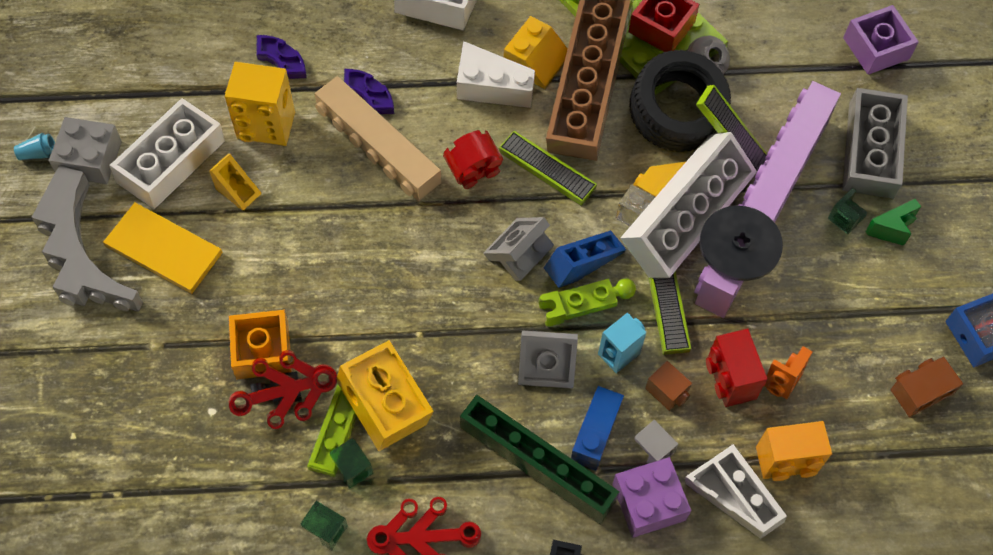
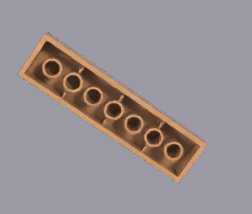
[546,0,634,161]

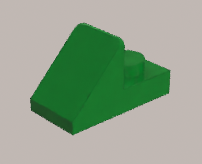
[865,199,921,245]

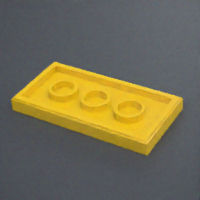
[103,202,223,294]

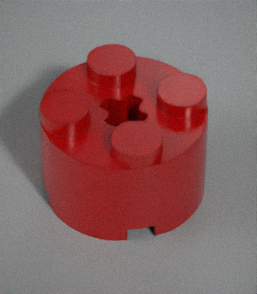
[443,130,503,189]

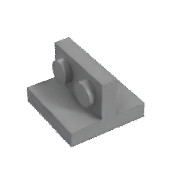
[483,217,554,281]
[518,330,578,388]

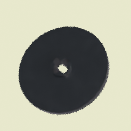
[700,206,783,281]

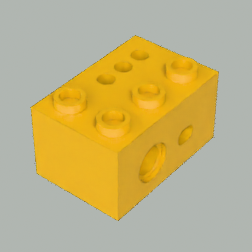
[224,62,295,146]
[337,340,434,451]

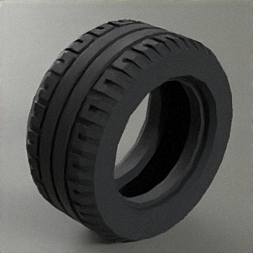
[629,50,731,152]

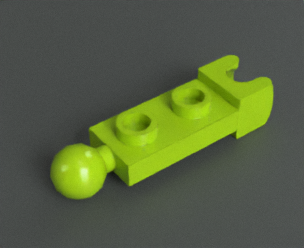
[539,278,636,327]

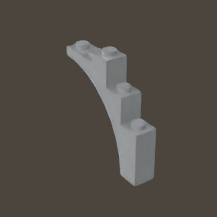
[31,165,143,312]

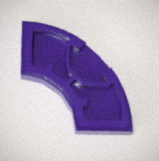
[256,35,307,79]
[344,69,394,114]

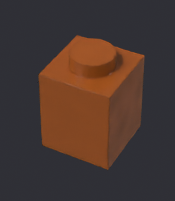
[645,361,692,411]

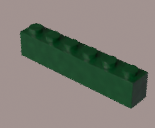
[460,394,620,525]

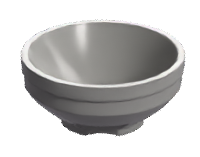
[687,36,730,74]

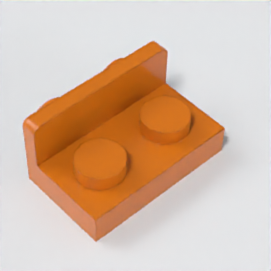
[764,346,813,399]

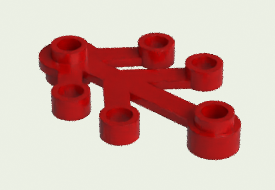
[229,350,338,429]
[367,497,481,555]

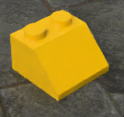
[504,16,568,89]

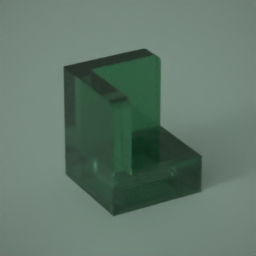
[828,188,867,234]
[330,438,373,489]
[301,500,348,550]

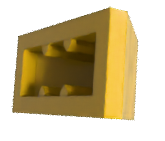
[209,154,262,210]

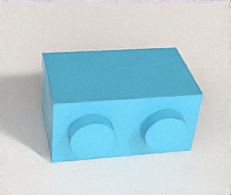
[598,313,647,373]

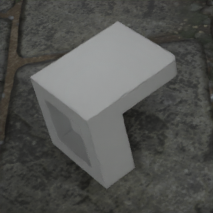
[635,419,678,464]

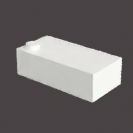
[110,98,225,209]

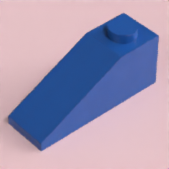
[543,230,627,288]
[571,386,624,471]

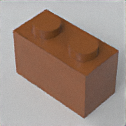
[890,356,963,417]

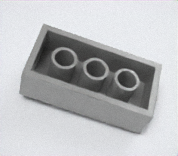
[842,88,908,199]

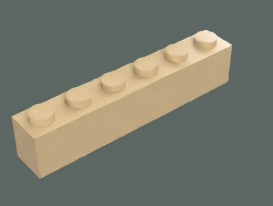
[314,76,441,201]

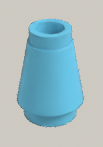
[14,133,55,160]

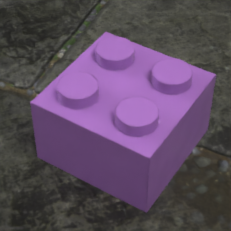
[843,5,918,75]
[612,457,691,538]

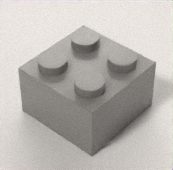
[49,117,122,184]

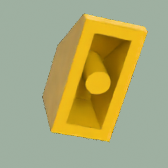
[633,161,686,206]

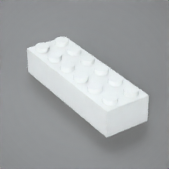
[620,132,757,278]

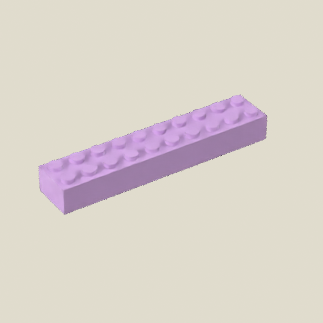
[694,81,841,318]

